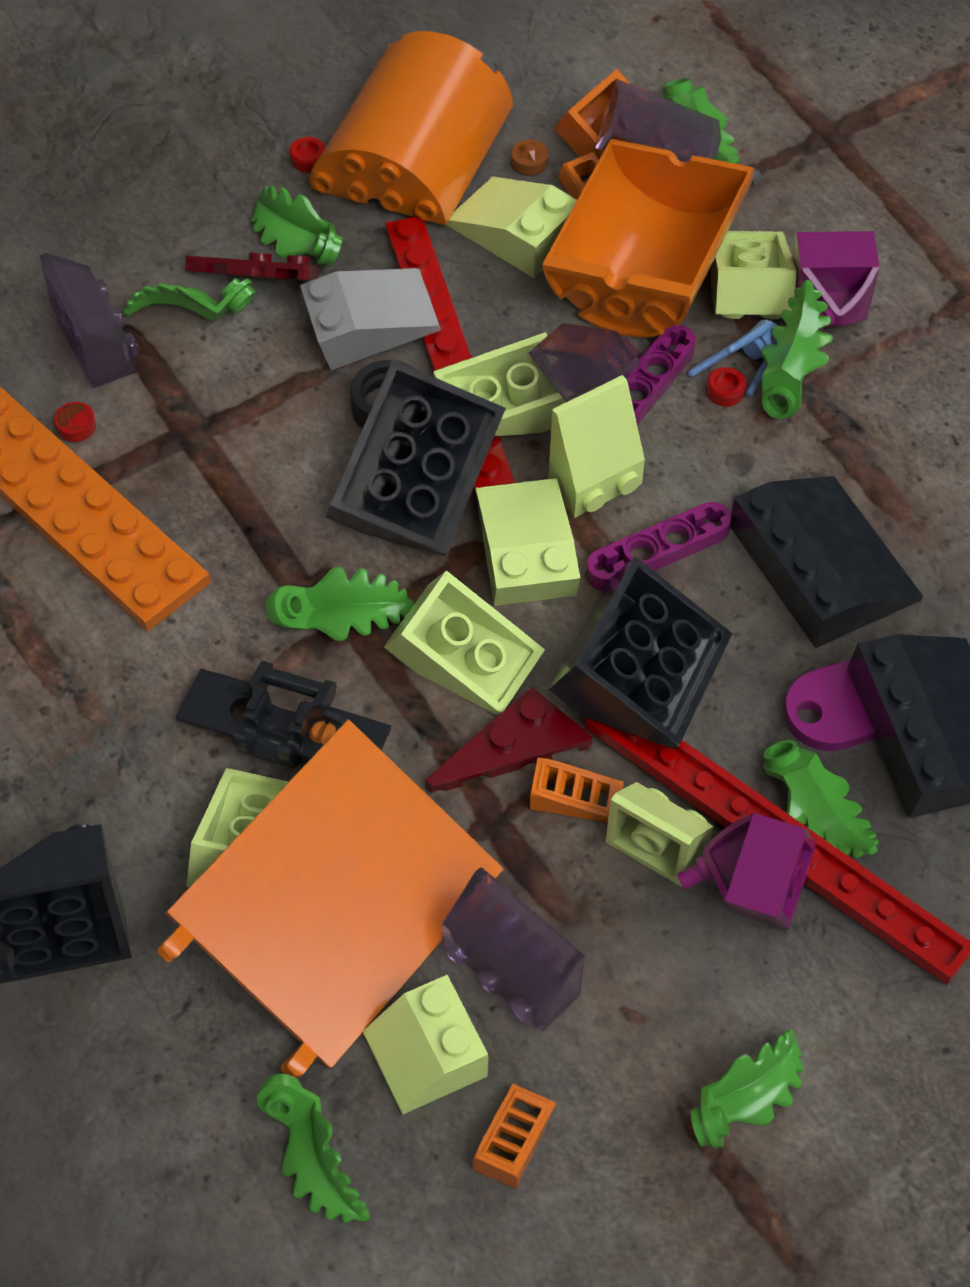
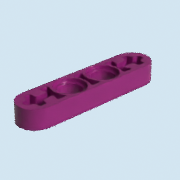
[625,325,696,425]
[586,502,731,590]

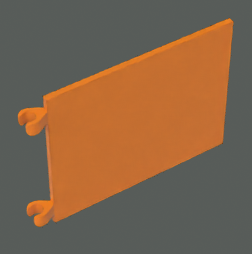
[157,719,504,1078]

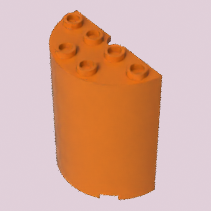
[309,31,513,225]
[542,139,754,337]

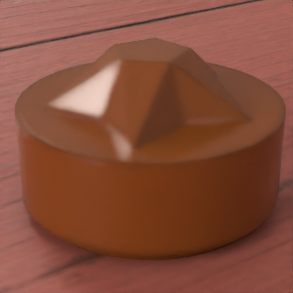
[511,139,549,175]

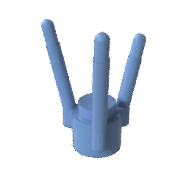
[688,320,777,397]

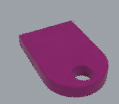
[784,659,876,751]

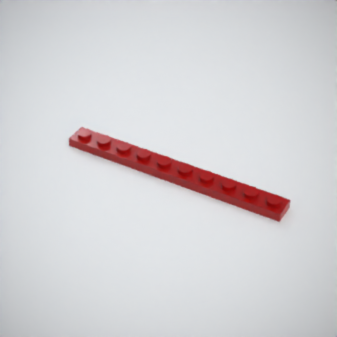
[386,216,515,506]
[585,718,970,986]

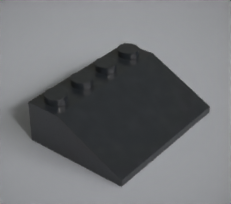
[326,359,506,556]
[730,476,923,648]
[548,556,733,749]
[847,634,970,818]
[0,824,132,984]

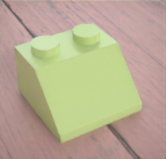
[606,782,713,887]
[363,975,488,1115]

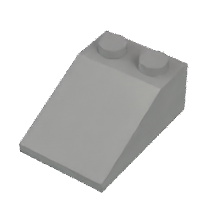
[300,268,441,370]

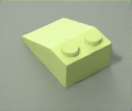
[447,177,577,278]
[710,231,797,319]
[433,332,575,436]
[548,375,645,518]
[475,478,580,606]
[384,570,545,716]
[186,768,288,887]

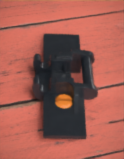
[176,661,391,769]

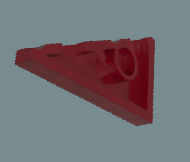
[185,252,320,281]
[425,687,593,794]

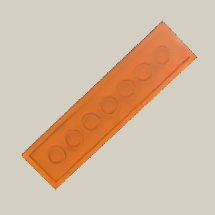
[0,387,211,632]

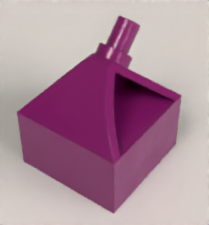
[792,231,880,331]
[677,813,817,930]

